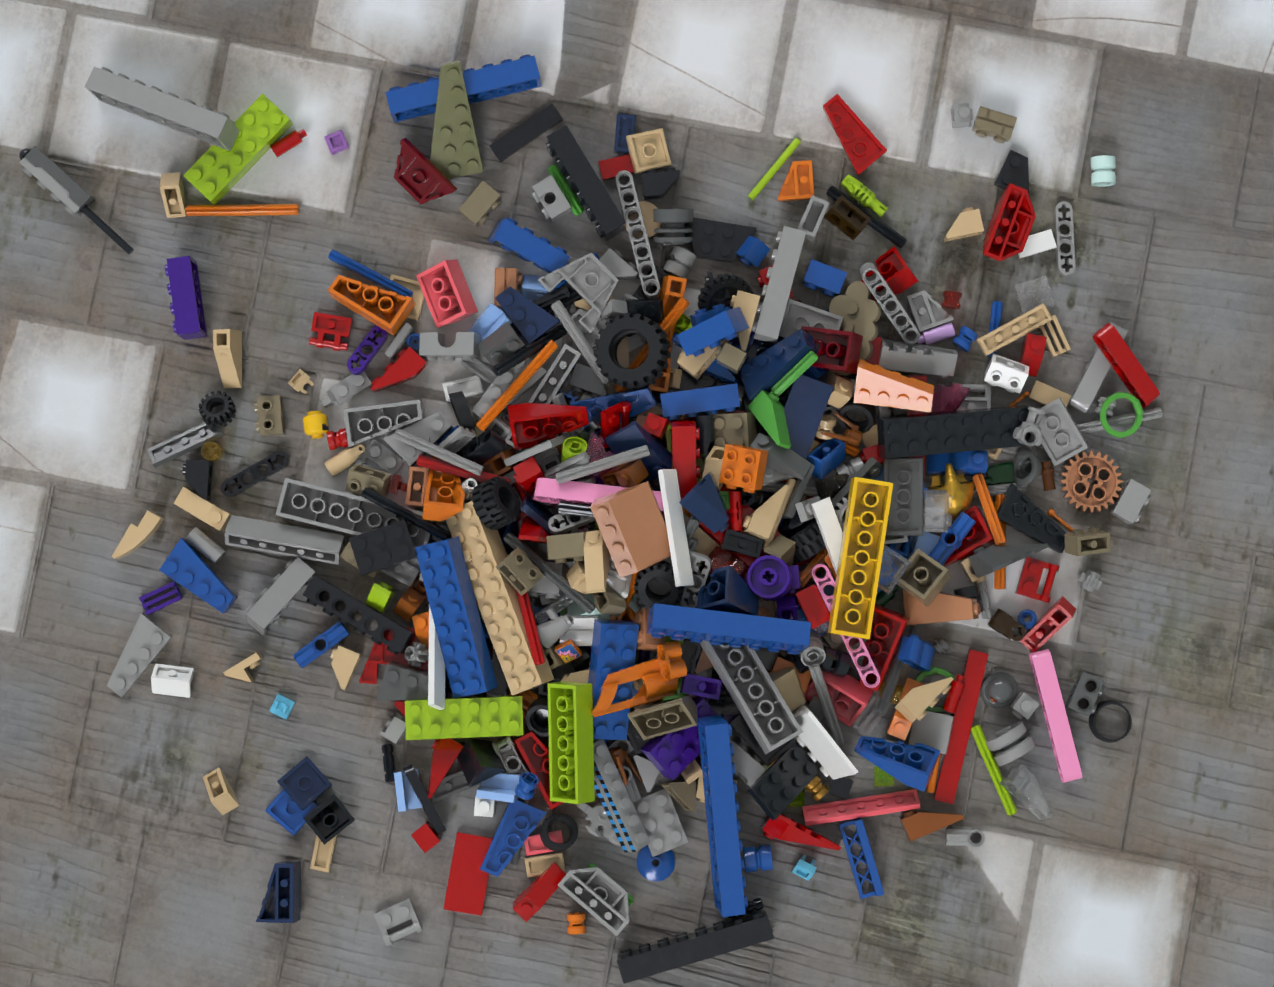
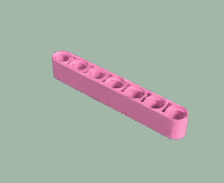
[534,478,665,516]
[812,564,880,688]
[1029,649,1082,783]

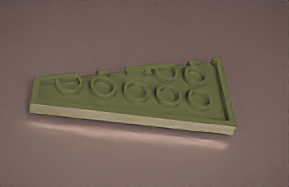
[430,60,483,179]

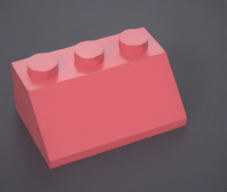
[416,259,478,328]
[804,671,874,727]

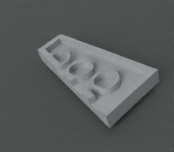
[107,613,172,698]

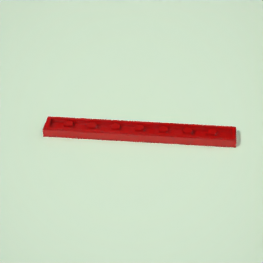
[934,649,989,804]

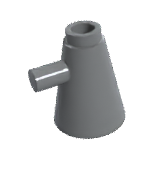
[537,607,574,648]

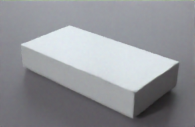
[1018,229,1057,259]
[442,375,484,403]

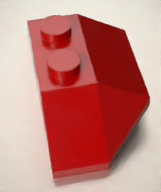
[983,183,1036,261]

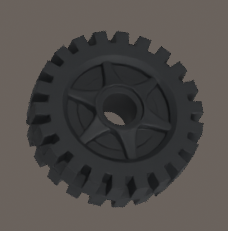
[698,273,754,311]

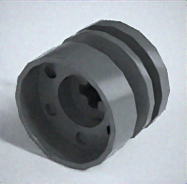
[653,209,694,245]

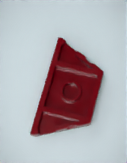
[394,137,457,204]

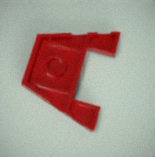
[359,628,428,684]

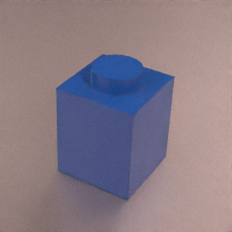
[736,235,770,267]

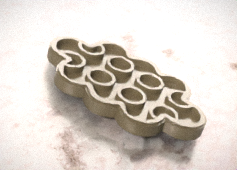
[829,281,881,376]

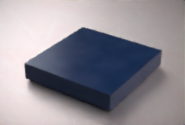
[277,756,332,811]

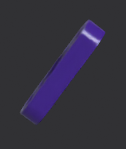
[347,326,388,375]

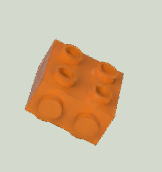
[719,444,768,493]

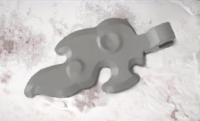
[576,802,621,846]

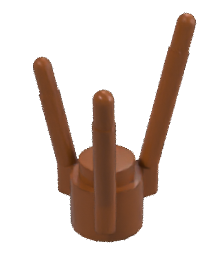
[822,412,863,446]
[609,746,642,785]

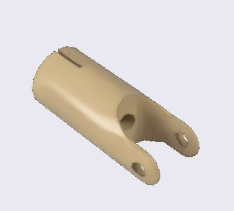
[324,443,365,477]

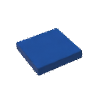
[265,790,319,836]

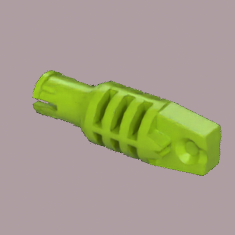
[840,174,888,218]

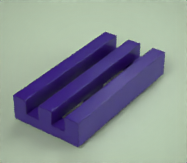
[139,581,183,615]

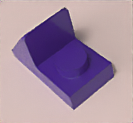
[680,674,722,700]

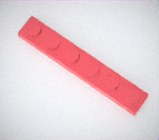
[802,789,920,826]

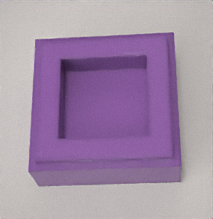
[324,130,349,155]

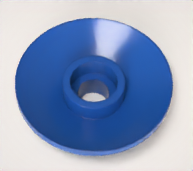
[636,845,675,881]

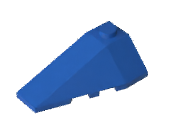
[854,736,940,792]

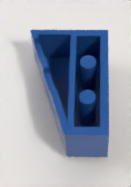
[677,307,749,357]

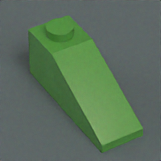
[747,390,791,449]

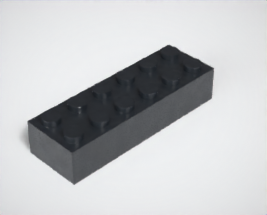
[546,125,626,241]

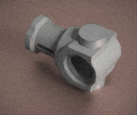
[1013,406,1045,446]

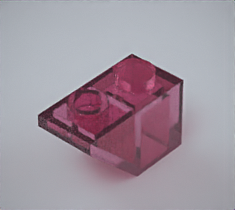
[931,383,970,413]
[586,431,616,479]

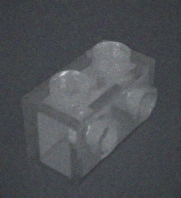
[923,490,952,532]

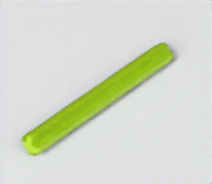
[971,725,1017,816]

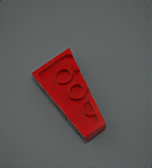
[822,94,887,176]

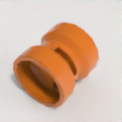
[566,912,586,935]

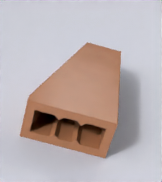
[903,589,981,625]

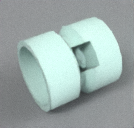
[1091,155,1116,187]

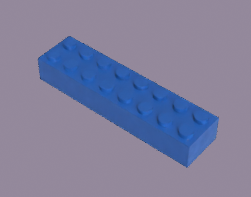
[385,54,542,123]
[415,536,498,698]
[646,603,811,655]

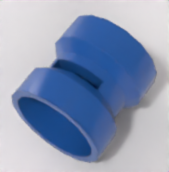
[952,326,978,352]
[515,772,539,800]

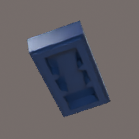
[614,114,636,154]

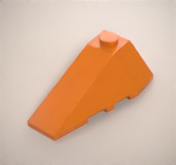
[422,455,465,522]

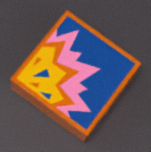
[555,639,582,664]

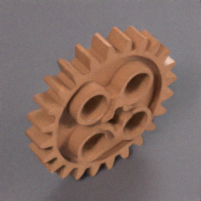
[1059,450,1123,513]

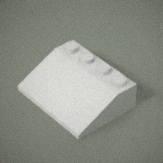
[791,705,858,780]

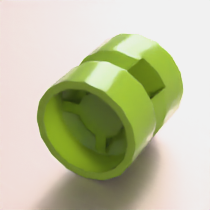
[561,436,588,463]

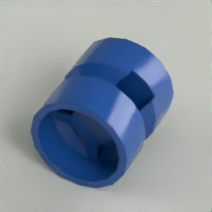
[743,845,773,872]

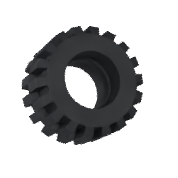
[472,476,521,530]
[786,518,826,563]
[634,560,685,610]

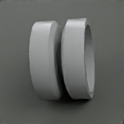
[985,721,1036,766]

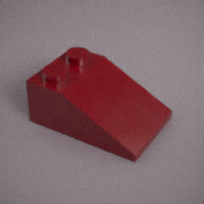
[801,326,863,374]

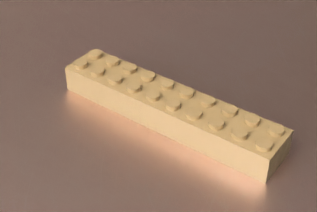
[446,501,554,696]

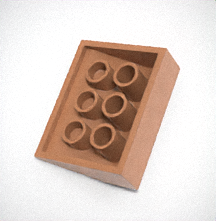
[590,481,671,578]

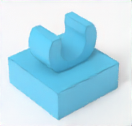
[269,694,296,720]
[791,854,817,881]

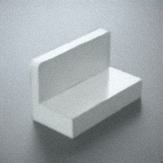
[560,616,599,646]
[151,664,194,698]

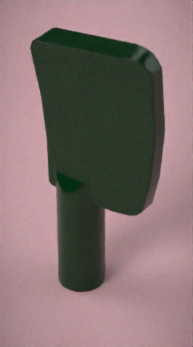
[971,462,1015,487]

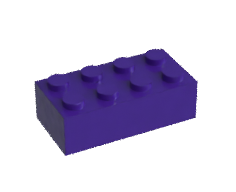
[165,256,207,340]
[641,697,717,780]

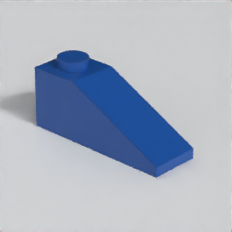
[927,450,988,476]

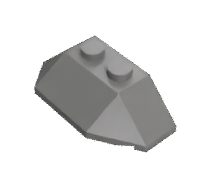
[558,867,630,936]

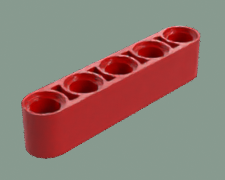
[1092,323,1160,408]

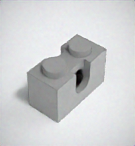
[531,175,572,222]
[797,195,829,241]

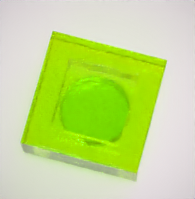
[873,766,894,786]

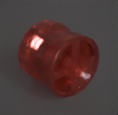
[941,291,962,309]

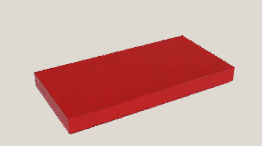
[443,832,493,916]

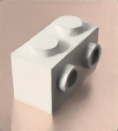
[984,354,1029,394]

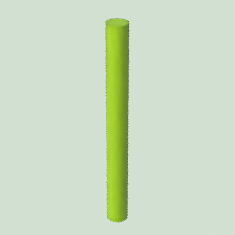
[748,138,801,201]

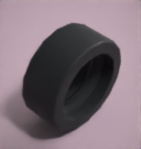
[838,397,876,433]
[525,698,549,737]
[540,813,578,852]

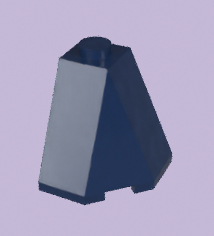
[679,472,730,534]
[698,565,759,616]

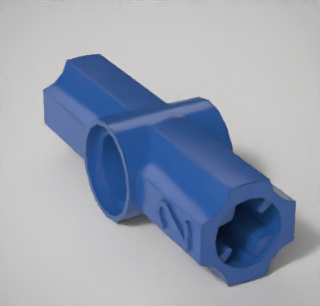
[928,511,976,566]
[293,621,350,669]

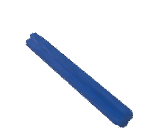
[328,250,413,298]

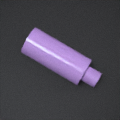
[917,323,955,345]

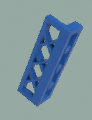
[838,818,884,899]

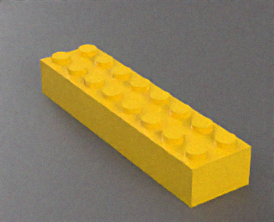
[828,477,894,639]

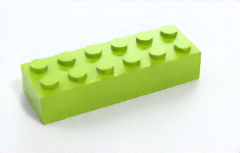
[183,93,293,205]
[547,681,595,804]
[405,695,524,740]

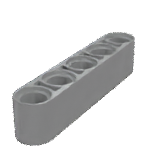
[860,262,920,345]
[1068,322,1127,413]

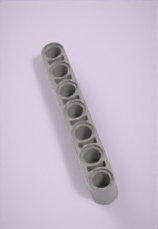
[616,170,661,300]

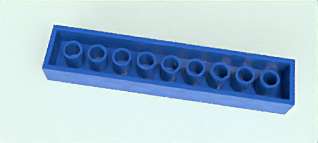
[698,715,748,917]

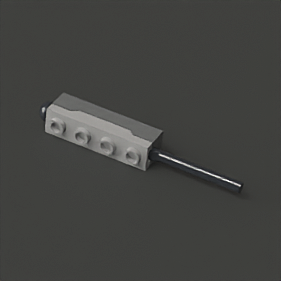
[19,146,134,255]

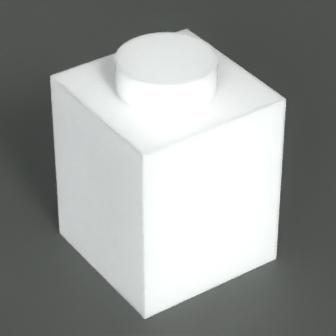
[474,796,496,817]

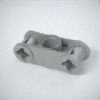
[492,736,529,776]

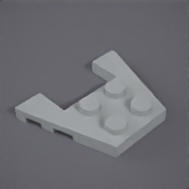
[538,253,618,334]

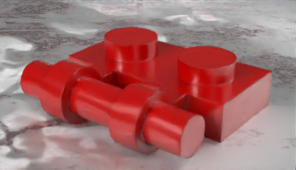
[309,312,353,351]

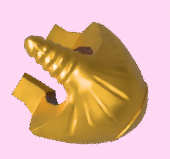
[928,463,975,519]

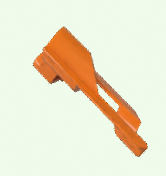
[590,640,687,717]

